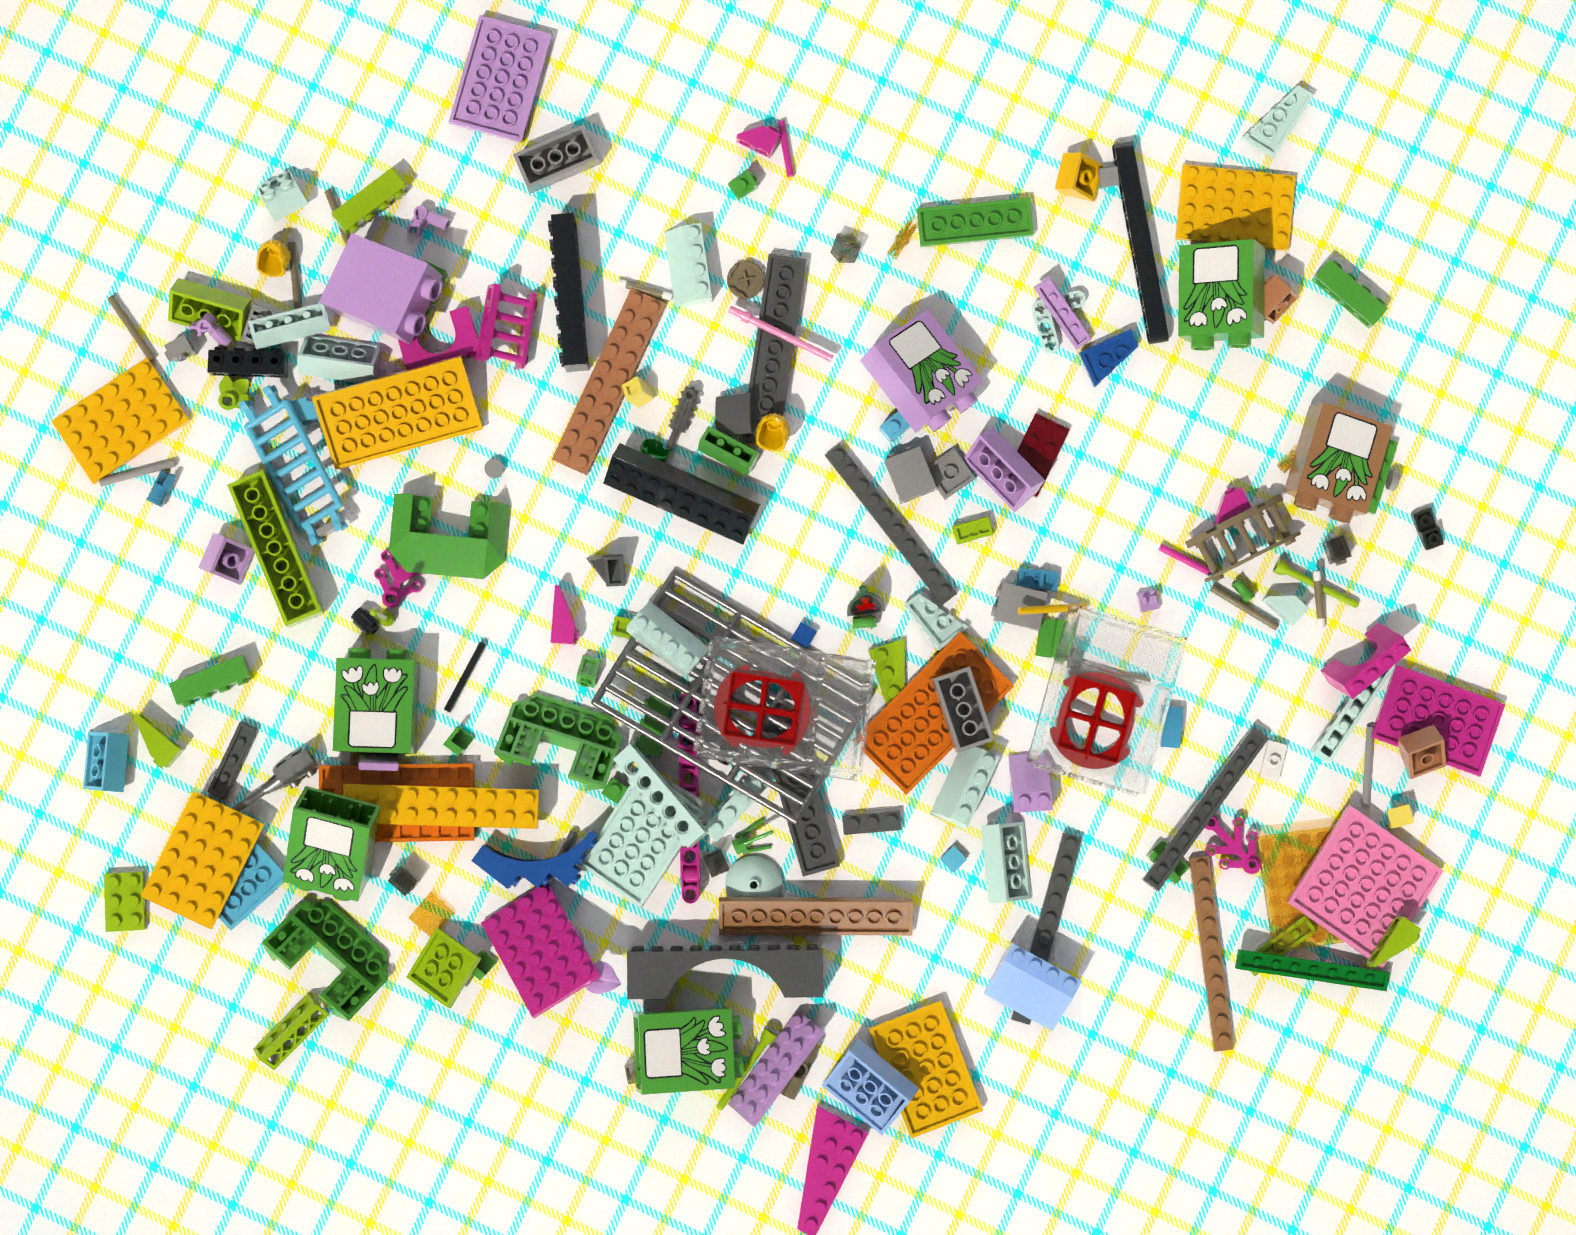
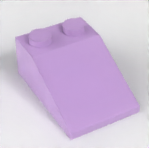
[1008,753,1053,813]

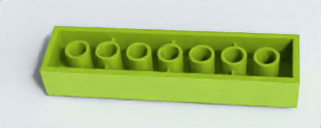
[227,470,325,628]

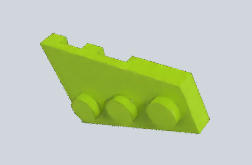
[868,638,905,705]

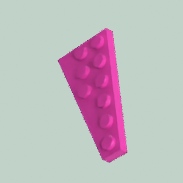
[797,1105,869,1235]

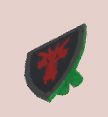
[847,586,885,617]

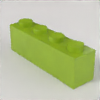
[331,168,407,236]

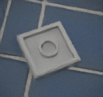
[928,447,976,500]

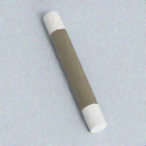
[616,279,673,301]
[1313,570,1325,628]

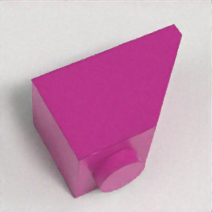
[736,126,780,158]
[1213,487,1252,526]

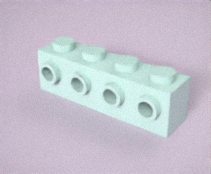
[248,303,331,349]
[702,774,768,842]

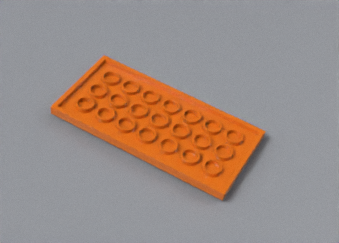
[851,632,1014,795]

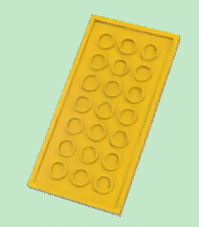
[312,356,483,470]

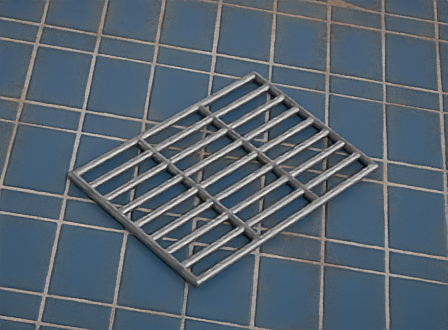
[591,570,876,825]

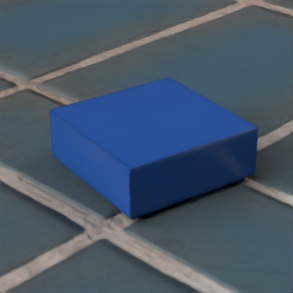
[791,622,817,648]

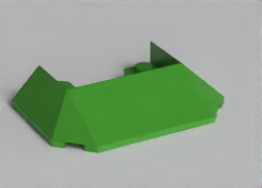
[389,493,510,579]
[494,693,623,791]
[261,901,388,1022]

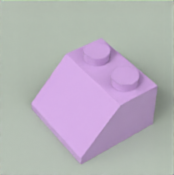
[198,533,255,585]

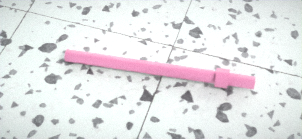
[728,306,834,362]

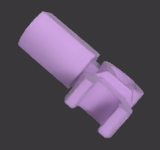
[407,206,450,237]
[188,313,233,347]

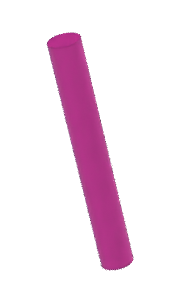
[777,120,794,178]
[1158,543,1211,576]

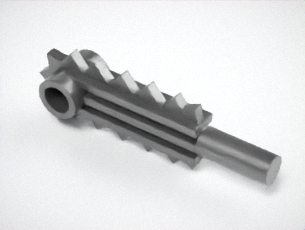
[666,386,700,450]

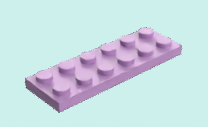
[728,1010,825,1127]

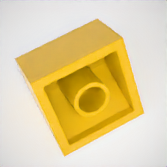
[1055,152,1103,202]

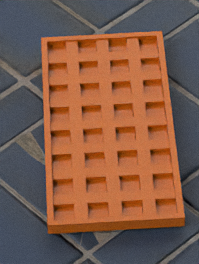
[319,763,475,842]

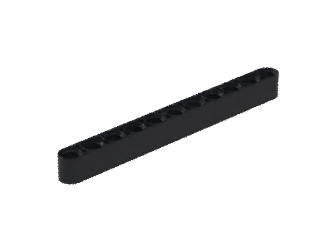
[1112,141,1169,345]

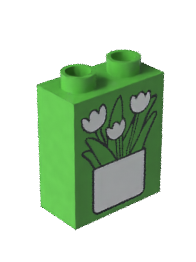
[1178,239,1265,351]
[332,648,420,754]
[283,786,381,902]
[633,1006,744,1095]

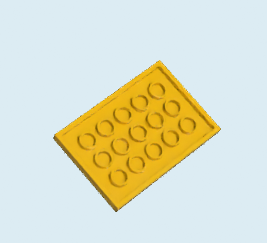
[1175,164,1296,251]
[51,358,190,485]
[140,790,265,930]
[869,1000,983,1139]

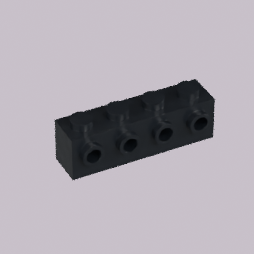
[207,347,289,378]

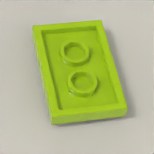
[104,871,146,932]

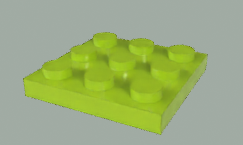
[406,927,481,1008]

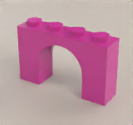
[398,306,479,370]
[1320,622,1412,699]

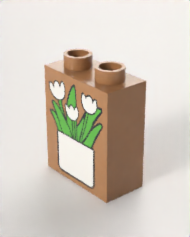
[1283,402,1393,523]

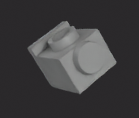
[164,335,197,362]

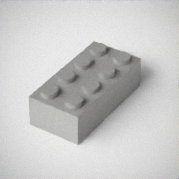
[513,125,599,194]
[931,667,994,753]

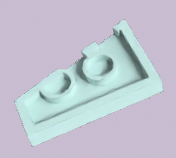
[903,594,968,651]

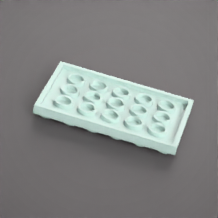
[580,777,706,908]

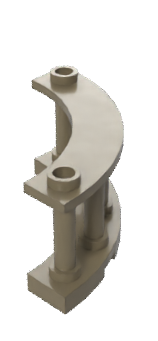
[1185,494,1301,583]

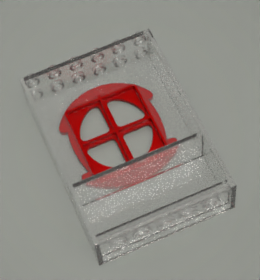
[1026,605,1188,797]
[693,636,876,781]

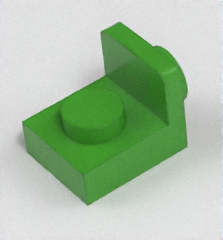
[728,169,758,201]
[576,655,601,688]

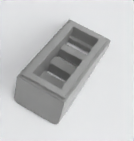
[241,304,272,347]

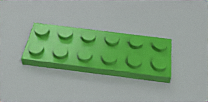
[916,197,1034,247]

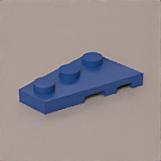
[1079,329,1139,387]

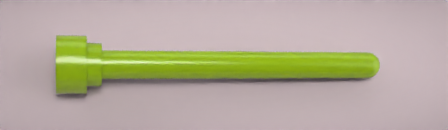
[1273,558,1359,608]
[370,608,395,627]
[717,1028,778,1110]

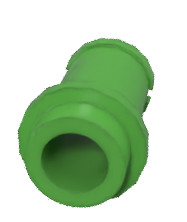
[1232,578,1255,603]
[853,614,876,629]

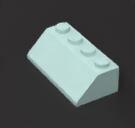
[664,223,712,307]
[297,335,382,383]
[626,602,710,679]
[930,747,1000,829]
[981,822,1031,903]

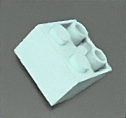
[257,170,308,222]

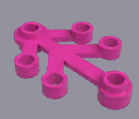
[374,550,425,608]
[1205,815,1261,874]

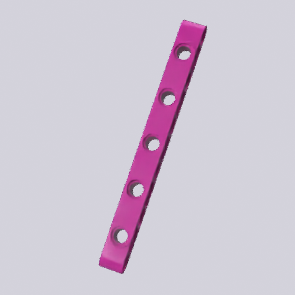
[678,693,700,904]

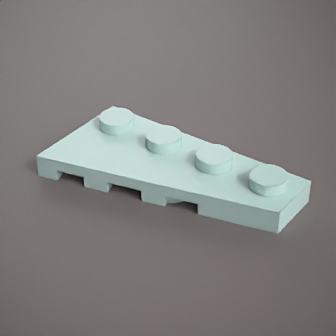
[1241,85,1314,159]

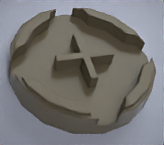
[727,261,764,299]

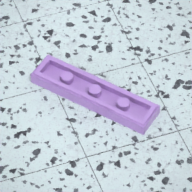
[1033,276,1092,350]

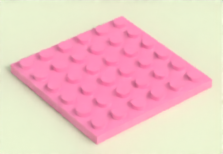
[1286,805,1443,968]

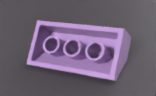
[963,427,1045,512]

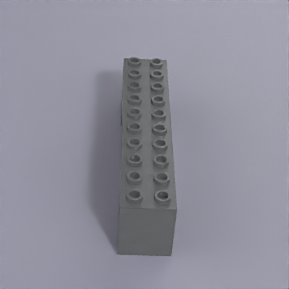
[627,944,823,999]

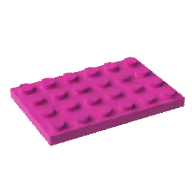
[1371,665,1505,777]
[481,884,601,1019]

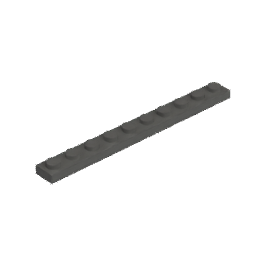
[825,444,957,606]
[1142,727,1269,891]
[1011,833,1082,1025]

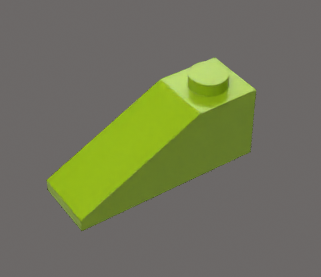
[133,713,184,768]
[1366,916,1422,967]

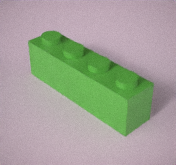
[1312,259,1388,329]
[169,655,253,708]

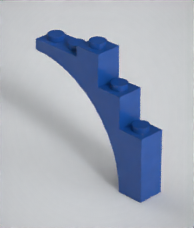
[471,830,599,889]

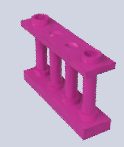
[475,283,538,370]

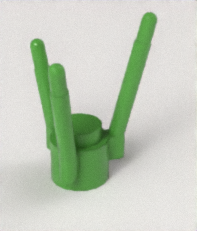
[732,818,774,855]

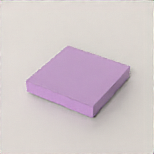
[358,752,398,771]

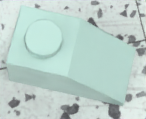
[1262,595,1309,626]

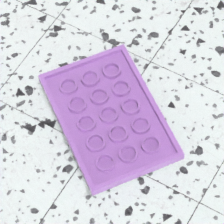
[448,15,553,143]

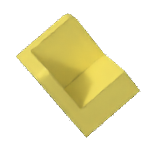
[622,376,654,408]
[1386,804,1414,829]

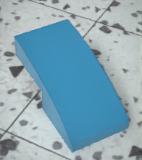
[1016,567,1059,591]
[1160,706,1183,748]

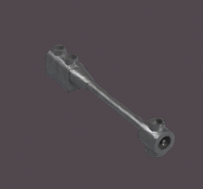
[232,746,318,812]

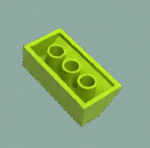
[168,278,251,342]

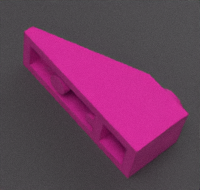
[550,585,579,645]

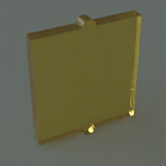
[409,892,455,937]

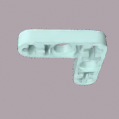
[1031,291,1086,355]

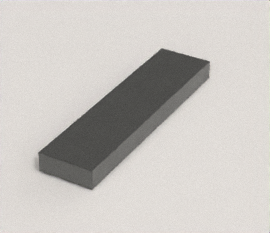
[207,721,259,800]

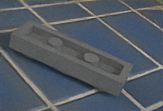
[842,811,901,835]

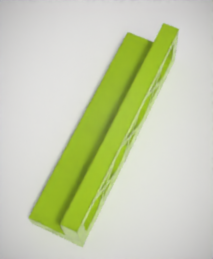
[253,993,330,1070]

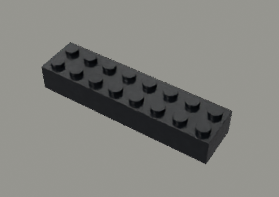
[548,212,589,372]
[603,443,761,545]

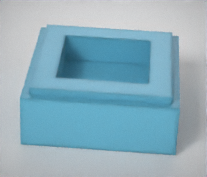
[940,846,967,873]

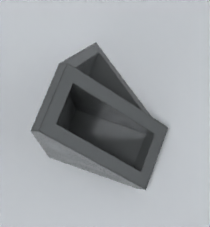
[586,554,625,587]

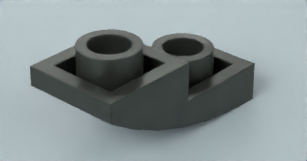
[1411,507,1444,551]

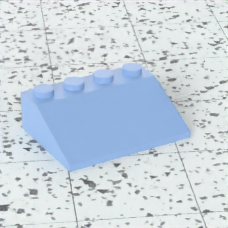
[983,942,1082,1031]
[822,1039,919,1135]

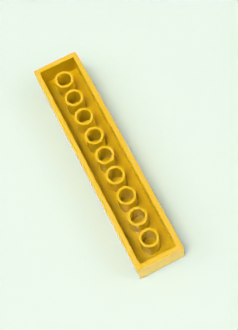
[343,784,540,829]

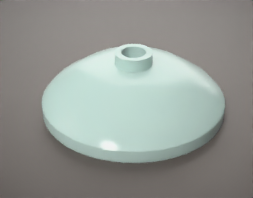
[725,856,783,897]

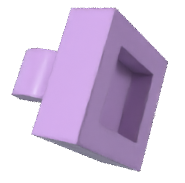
[1136,590,1160,613]

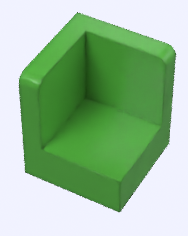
[443,726,474,756]
[472,949,497,980]

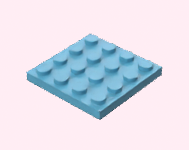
[219,841,284,931]

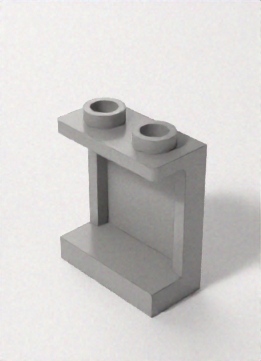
[884,445,937,505]
[991,582,1048,632]

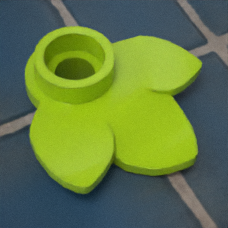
[218,376,255,410]

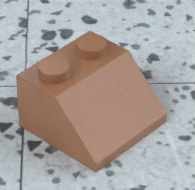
[1264,274,1300,324]
[1398,725,1447,779]

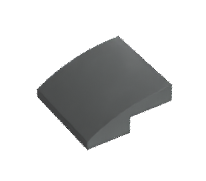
[715,393,755,435]

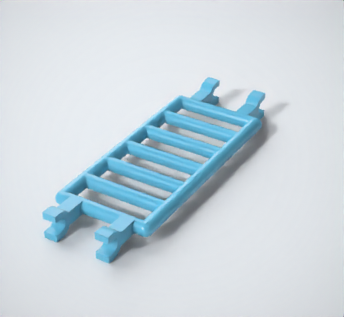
[238,385,349,546]

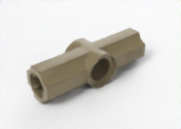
[780,1045,820,1100]

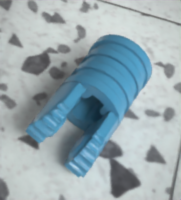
[146,470,176,507]

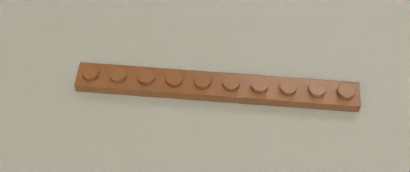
[1188,856,1234,1052]

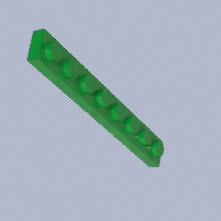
[1235,949,1390,992]

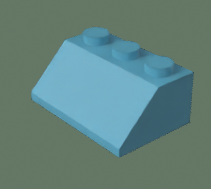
[83,731,130,792]

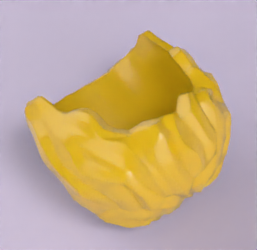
[256,239,291,278]
[755,413,791,451]

